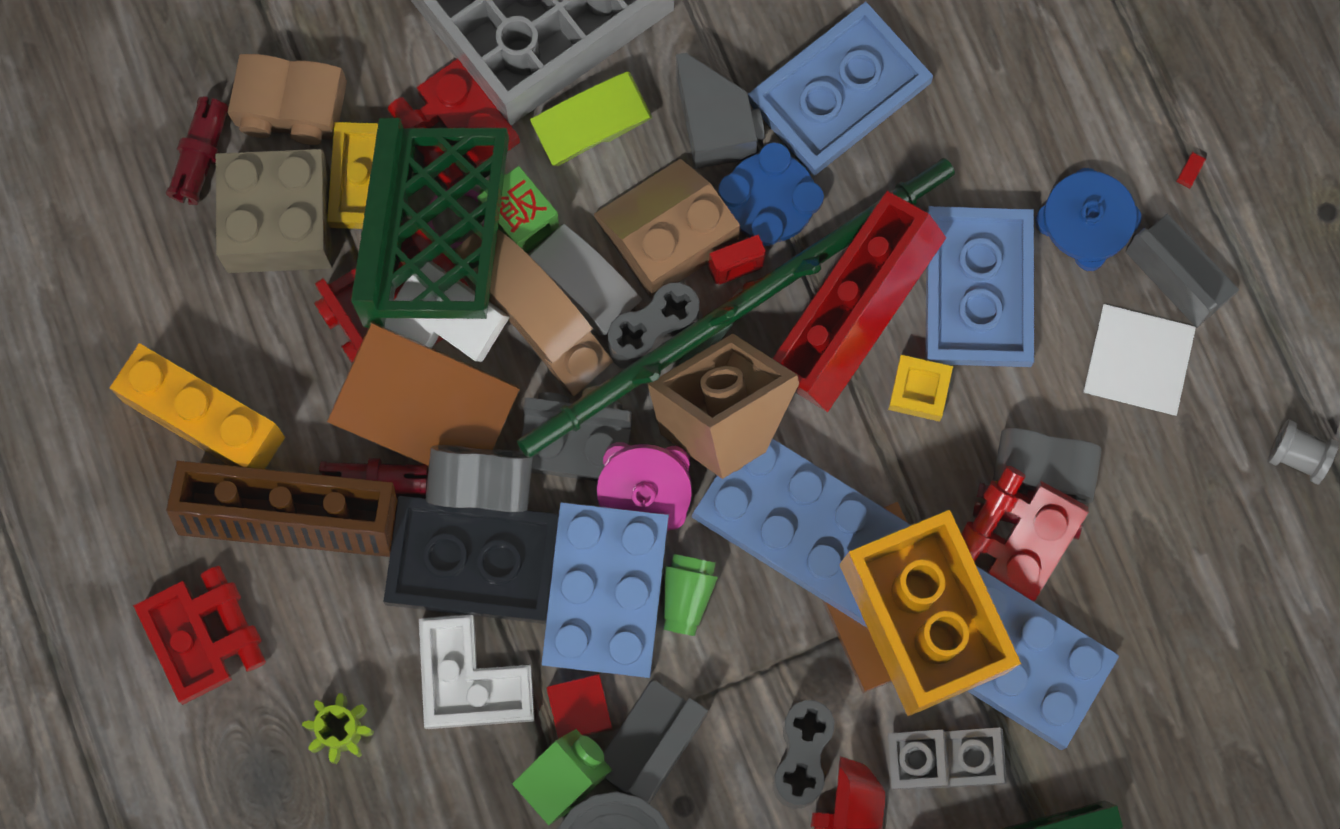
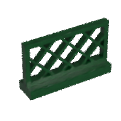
[351,118,509,328]

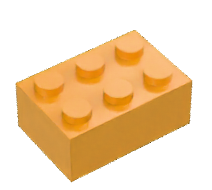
[839,510,1021,716]

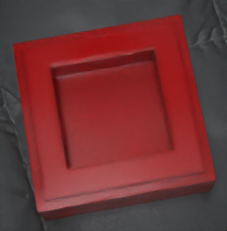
[709,234,766,285]
[546,674,612,739]

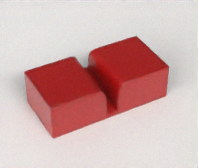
[1176,152,1206,189]

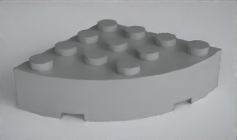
[410,0,674,125]

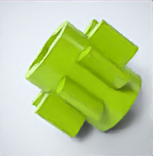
[302,693,374,764]

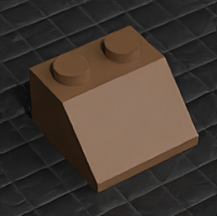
[594,159,740,299]
[648,334,799,479]

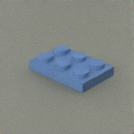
[748,1,933,176]
[925,206,1034,367]
[542,503,669,678]

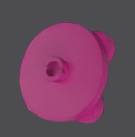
[597,442,692,531]

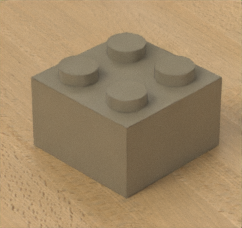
[216,149,332,273]

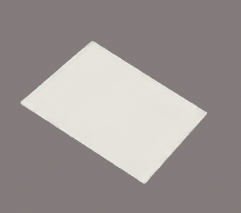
[1083,304,1196,416]

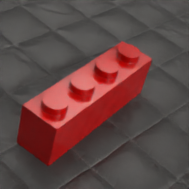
[772,191,946,413]

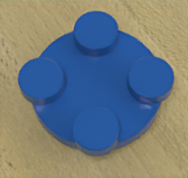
[718,143,824,246]
[1035,168,1142,271]

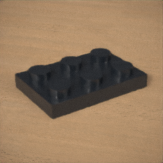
[383,496,559,624]

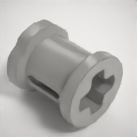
[1268,419,1339,485]

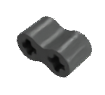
[608,283,699,369]
[993,428,1102,504]
[426,445,533,512]
[773,700,834,809]

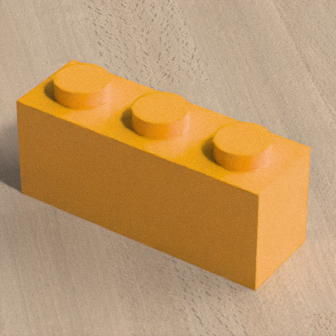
[110,343,285,469]

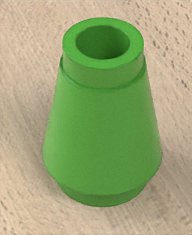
[663,554,718,636]

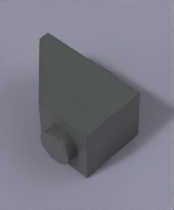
[676,53,765,169]

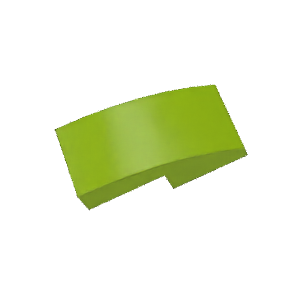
[530,72,653,166]

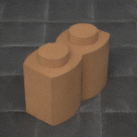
[228,54,347,145]

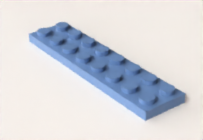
[692,438,1119,750]

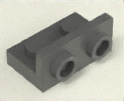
[520,392,632,481]

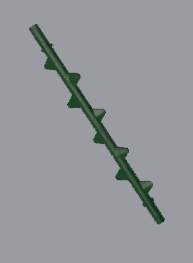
[517,158,955,458]

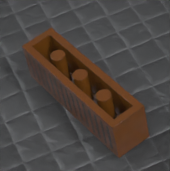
[166,460,398,557]

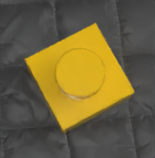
[888,355,953,422]

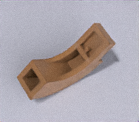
[454,225,613,396]

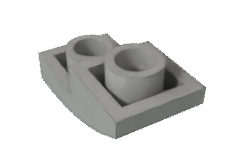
[529,224,642,336]
[888,727,1007,790]

